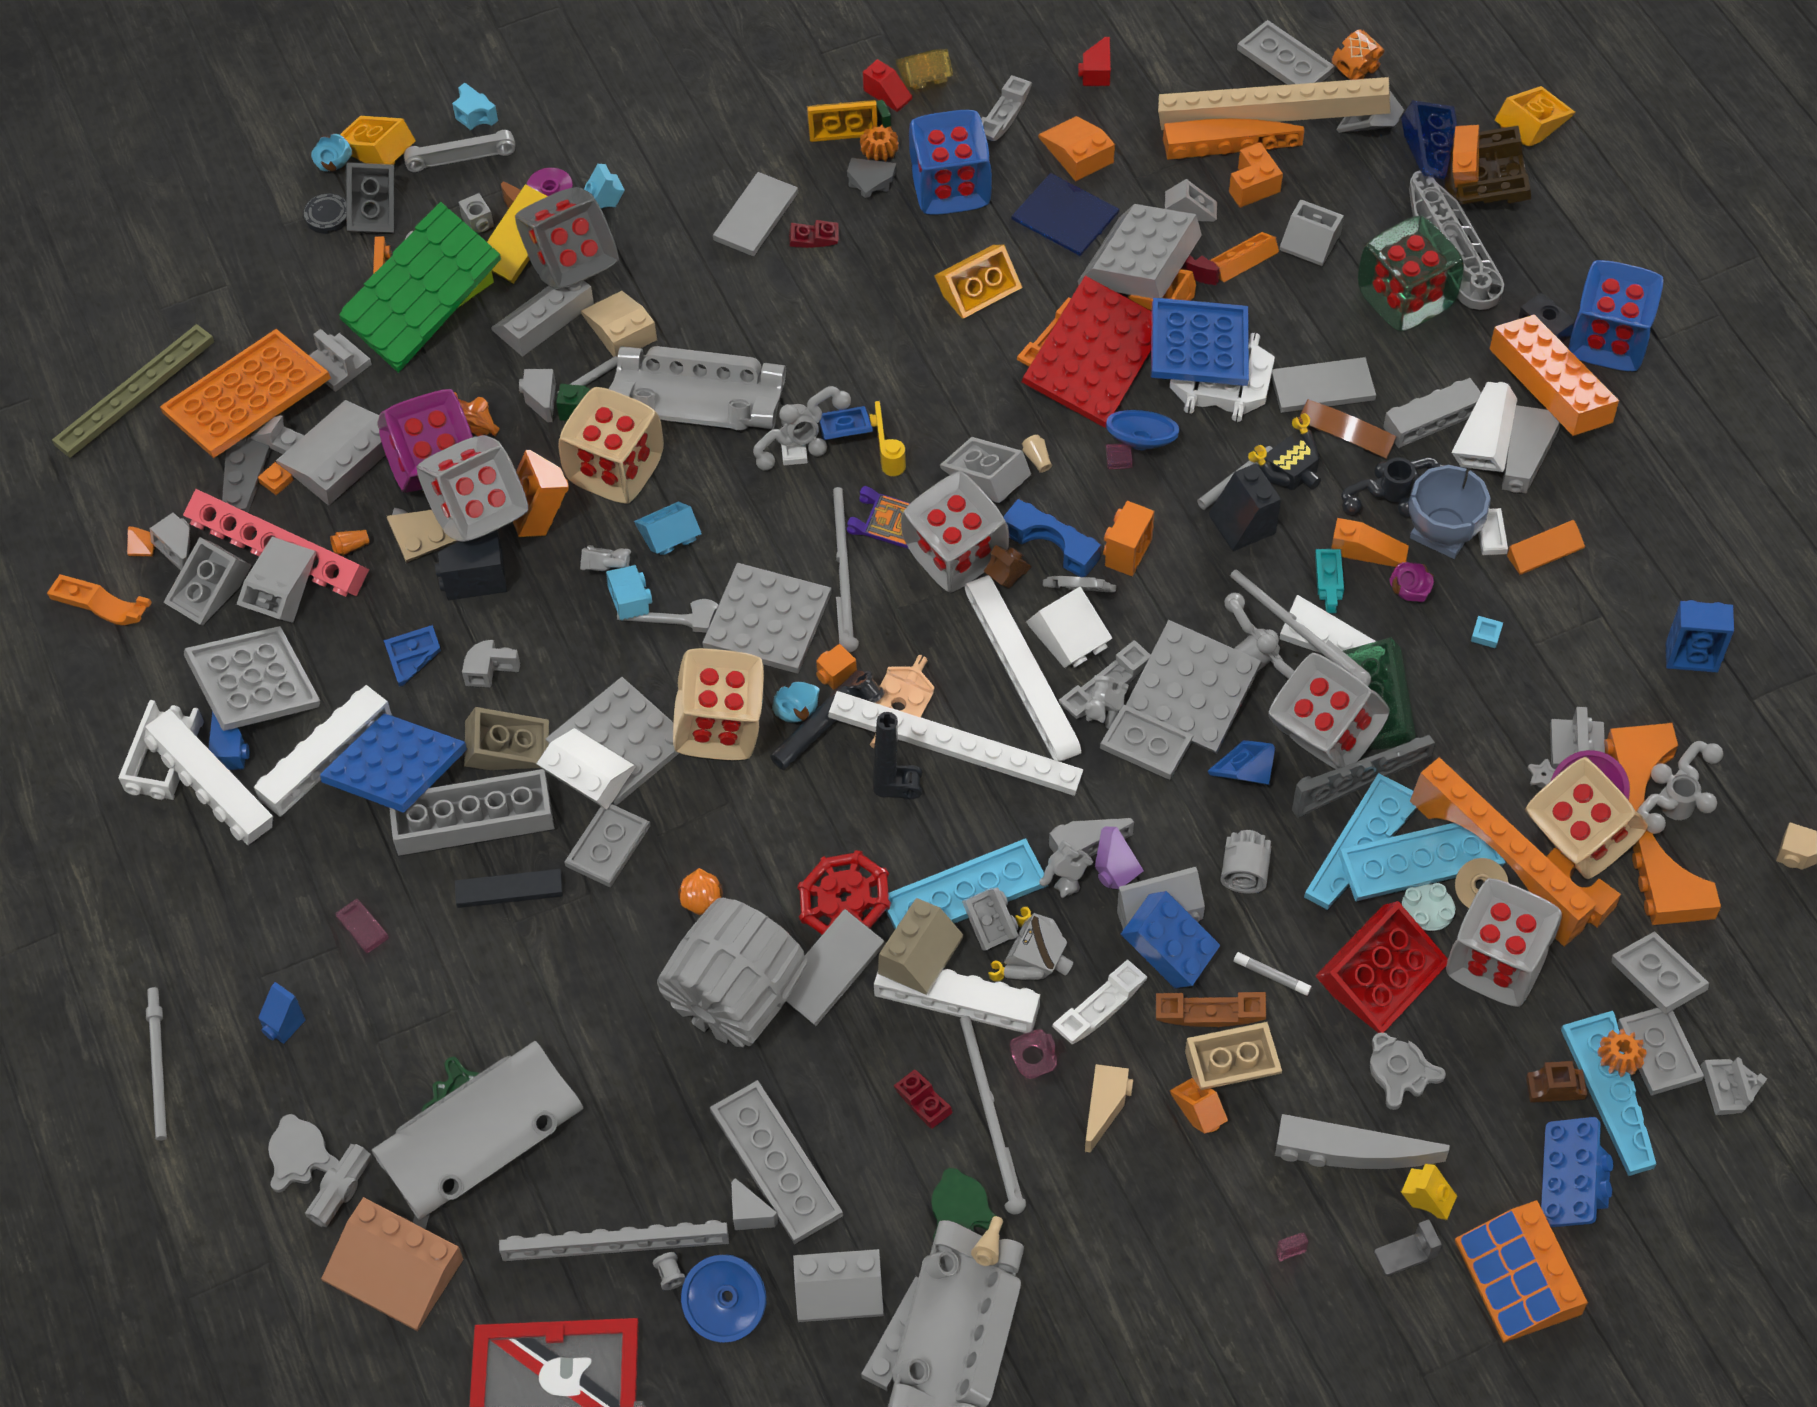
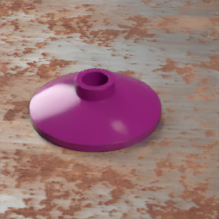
[527,168,573,196]

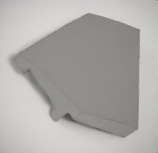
[1701,1057,1767,1115]

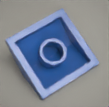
[819,406,873,440]

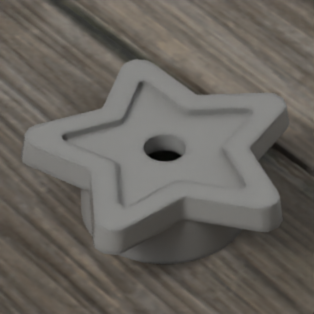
[1528,759,1555,788]

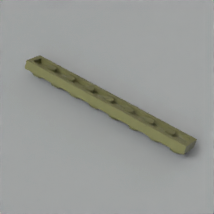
[52,324,214,458]

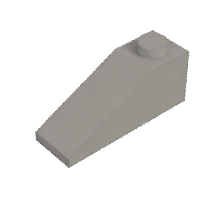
[1049,818,1134,857]

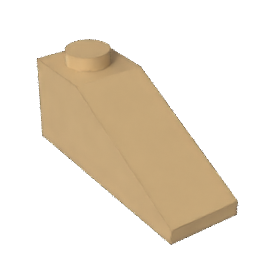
[1085,1064,1133,1152]

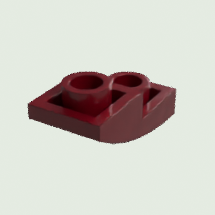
[789,220,838,248]
[1181,255,1220,285]
[894,1069,953,1129]

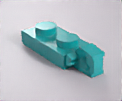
[1315,549,1344,613]

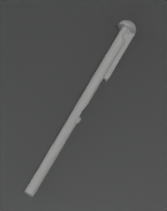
[833,487,859,652]
[1230,570,1371,686]
[960,1016,1026,1214]

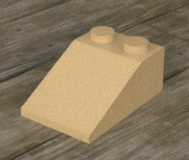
[581,291,657,357]

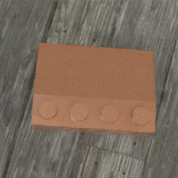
[321,1197,464,1331]

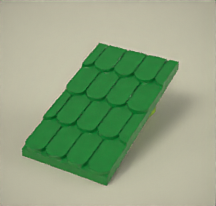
[339,202,501,373]

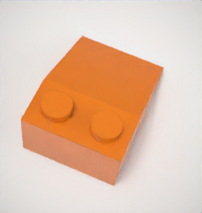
[1038,116,1115,181]

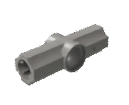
[305,1144,373,1227]

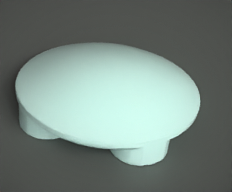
[1402,883,1455,931]

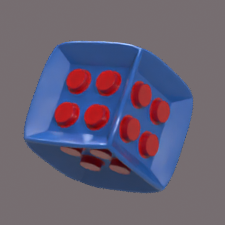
[909,110,992,215]
[1569,260,1663,371]

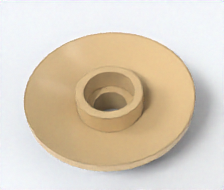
[1455,858,1509,908]

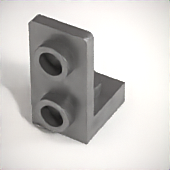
[1374,1219,1442,1276]

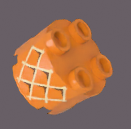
[1332,29,1385,80]

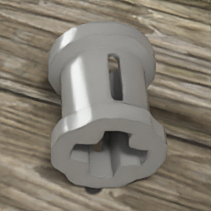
[653,1252,686,1290]

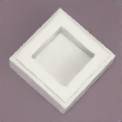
[781,442,808,465]

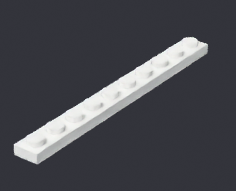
[828,691,1083,796]

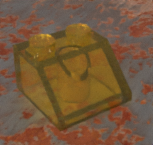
[895,49,953,89]

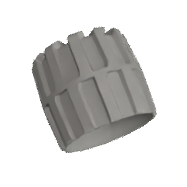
[657,898,807,1047]

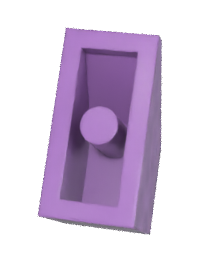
[1095,826,1144,889]

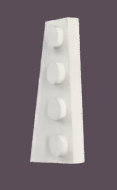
[1280,595,1385,672]

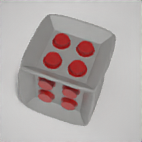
[417,435,528,542]
[901,471,1009,593]
[1268,653,1389,769]
[1446,878,1562,1007]

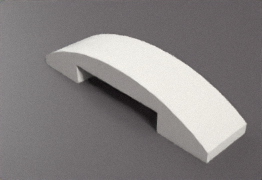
[1052,959,1147,1044]

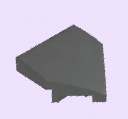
[847,158,896,198]

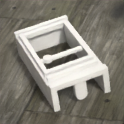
[119,700,204,800]

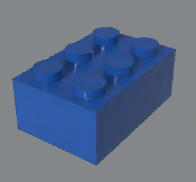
[1666,600,1734,672]
[1121,891,1220,988]

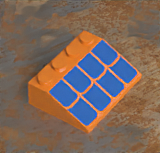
[1455,1200,1588,1343]

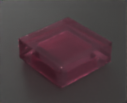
[1106,444,1132,469]
[1276,1233,1308,1261]

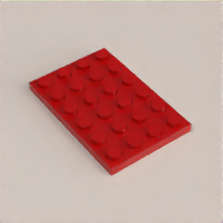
[1021,276,1152,428]

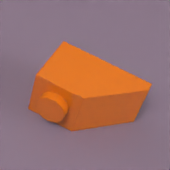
[1170,1078,1228,1134]

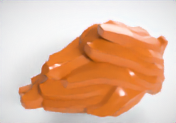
[454,392,500,436]

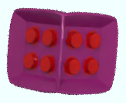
[377,389,473,492]

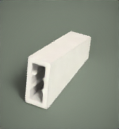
[1451,382,1517,472]

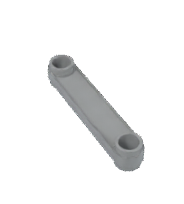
[404,130,515,172]

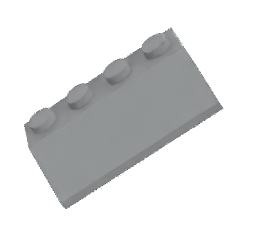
[491,280,594,357]

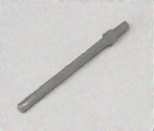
[146,987,167,1140]

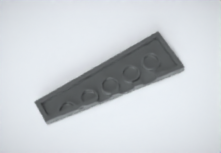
[1292,735,1435,818]

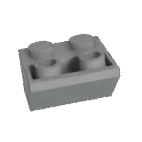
[1279,200,1344,266]

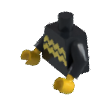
[1248,413,1321,490]

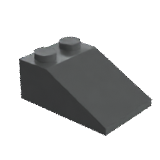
[346,163,394,233]

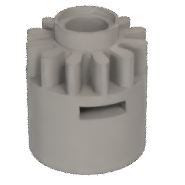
[1221,830,1272,893]

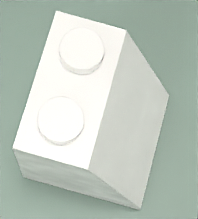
[1026,587,1112,668]

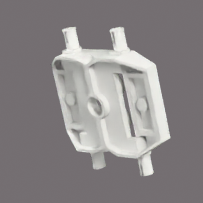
[1170,333,1275,422]

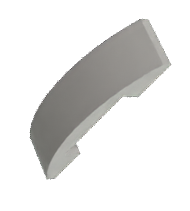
[981,75,1032,141]
[1059,640,1151,719]

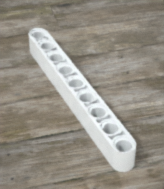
[964,575,1081,762]

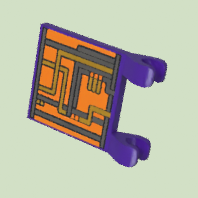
[847,486,910,549]

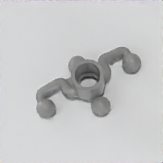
[753,386,851,471]
[1225,592,1294,679]
[1637,741,1723,834]

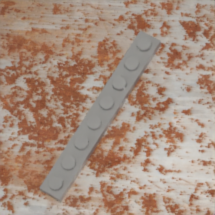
[499,1220,729,1261]

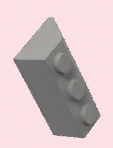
[1117,867,1205,930]
[793,1249,884,1322]

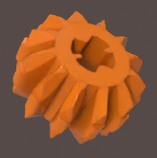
[860,124,899,162]
[1597,1028,1647,1078]

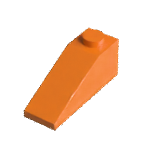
[1453,125,1479,188]
[1331,518,1409,567]

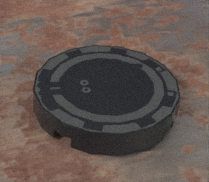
[304,193,347,234]

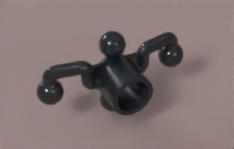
[1341,457,1445,517]

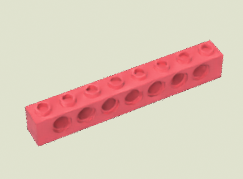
[183,489,369,597]

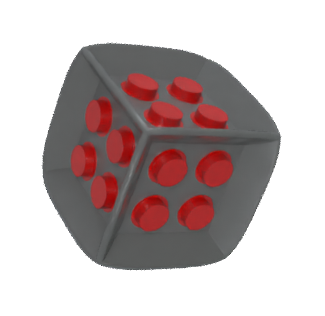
[515,187,619,289]

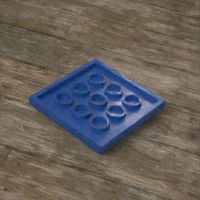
[1151,298,1249,386]
[320,713,467,813]

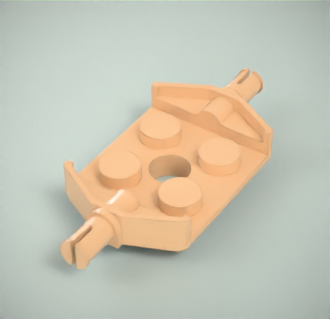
[870,655,934,748]

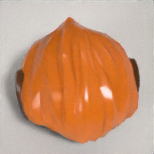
[678,868,723,915]

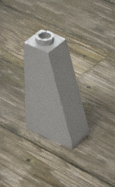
[1502,405,1561,493]

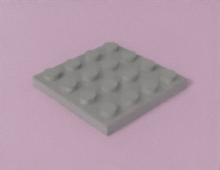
[703,563,831,674]
[1126,620,1262,754]
[184,626,320,731]
[546,677,679,806]

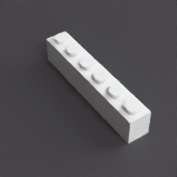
[254,685,392,817]
[144,709,273,845]
[874,969,1040,1035]

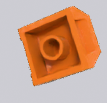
[1128,269,1196,310]

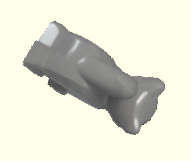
[580,545,631,571]
[1085,675,1129,729]
[1039,840,1093,898]

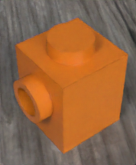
[816,644,857,690]

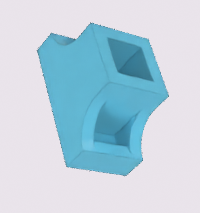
[452,83,498,130]
[584,164,625,208]

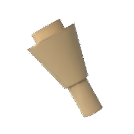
[971,1216,1003,1266]

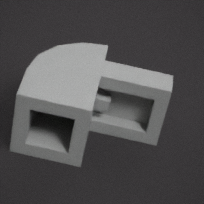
[462,640,520,687]

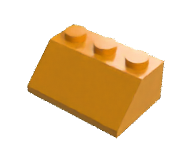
[807,100,877,142]
[934,245,1022,318]

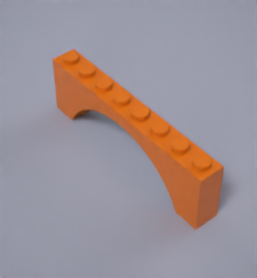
[1604,723,1721,925]
[1410,757,1597,947]

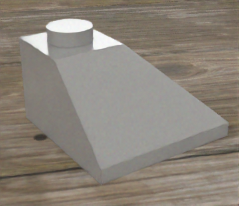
[1336,92,1404,133]

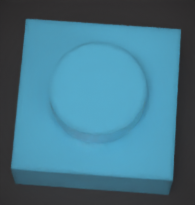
[1471,616,1503,648]

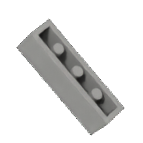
[1384,378,1481,448]

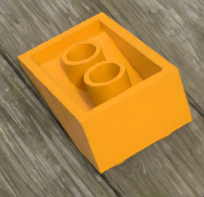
[1495,86,1575,146]
[340,116,416,165]

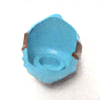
[311,133,353,172]
[772,682,820,723]

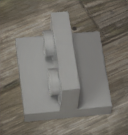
[309,329,372,392]
[1550,707,1605,769]

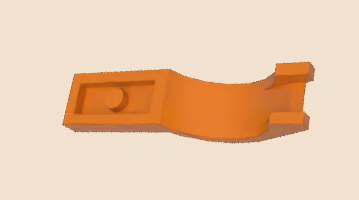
[47,574,152,625]

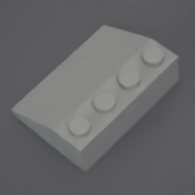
[276,400,386,505]

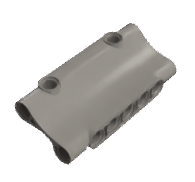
[609,346,786,430]
[371,1041,583,1220]
[888,1220,1024,1407]

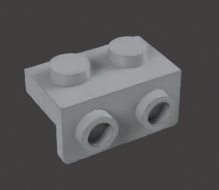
[962,887,1019,950]

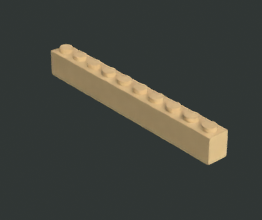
[1158,77,1390,130]

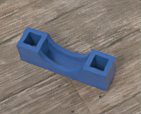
[1003,499,1101,577]

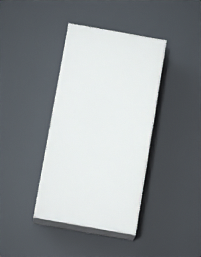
[1478,508,1508,555]

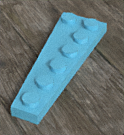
[1304,773,1417,910]
[1561,1011,1656,1176]

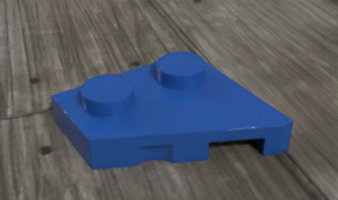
[384,625,441,687]

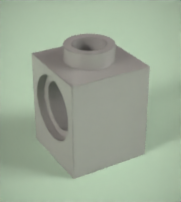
[458,193,494,234]

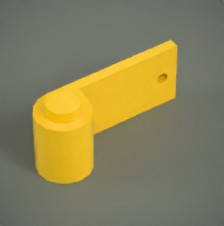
[870,401,906,476]

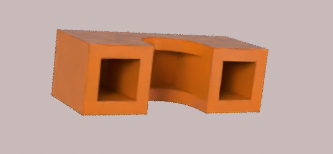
[1547,847,1621,928]

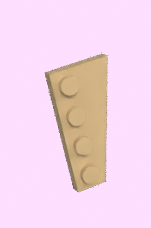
[387,510,458,563]

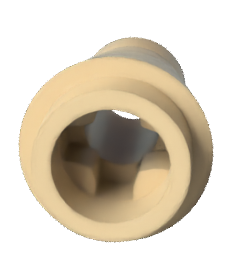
[1022,435,1052,473]

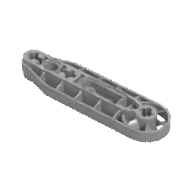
[1409,170,1504,310]

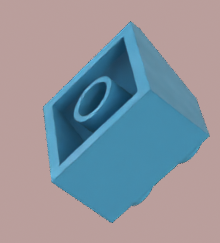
[634,502,702,555]

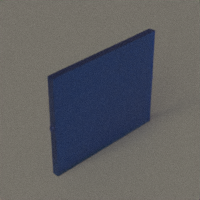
[1011,173,1119,256]

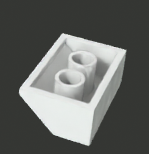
[537,728,636,810]

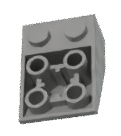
[236,537,317,622]

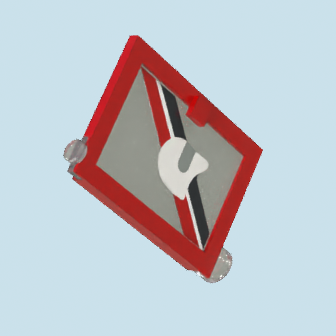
[470,1318,645,1407]

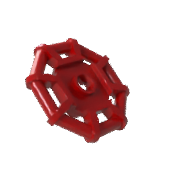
[797,850,891,935]

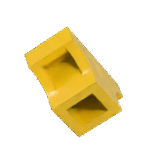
[1401,1164,1457,1220]

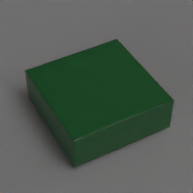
[876,100,891,128]

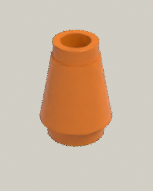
[330,530,369,556]

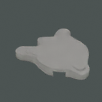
[1043,576,1116,592]
[1370,1033,1446,1110]
[268,1114,339,1192]

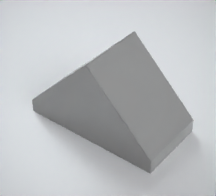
[731,1178,778,1230]

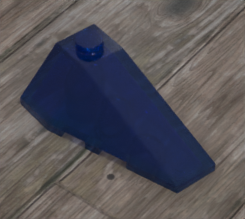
[1401,100,1457,179]

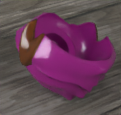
[1390,562,1434,602]

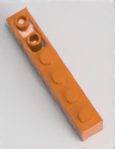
[1163,118,1304,160]

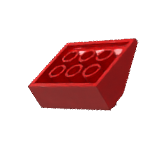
[1316,901,1448,1033]

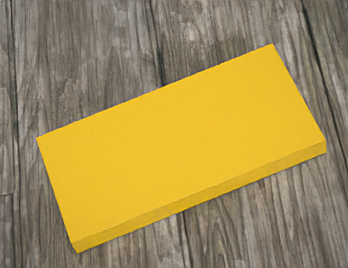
[487,184,548,284]

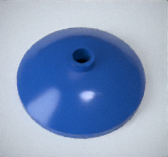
[1106,410,1179,450]
[681,1255,766,1342]

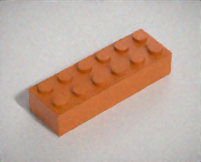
[1490,315,1619,436]

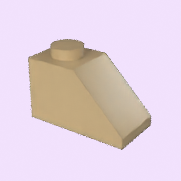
[1776,823,1817,869]

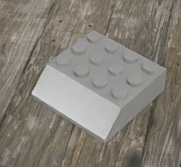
[1078,204,1202,299]

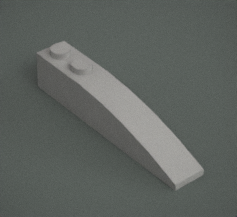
[1275,1114,1450,1169]

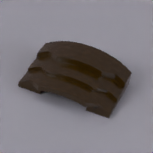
[1441,125,1531,205]

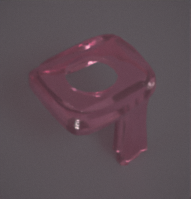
[1010,1029,1057,1079]

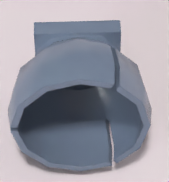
[1408,465,1490,559]

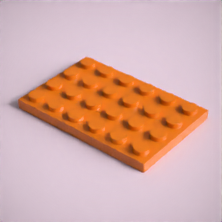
[160,329,331,458]

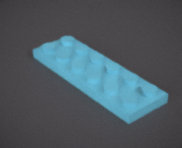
[1338,823,1505,901]
[886,838,1048,929]

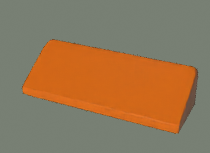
[1211,232,1279,282]
[1507,520,1585,575]

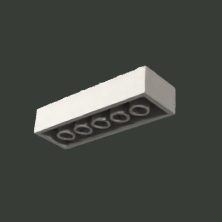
[390,769,554,856]

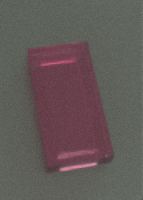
[335,899,389,953]

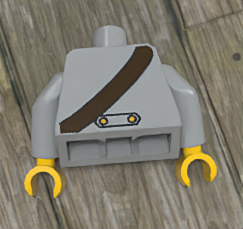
[988,907,1073,981]

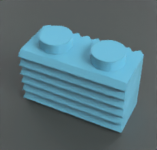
[606,565,652,620]

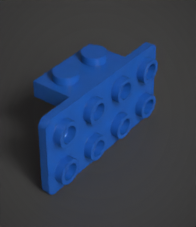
[1541,1117,1613,1227]

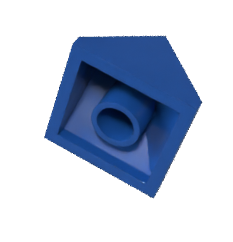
[1208,740,1275,784]

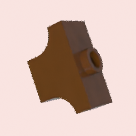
[984,545,1031,588]
[1526,1061,1587,1103]

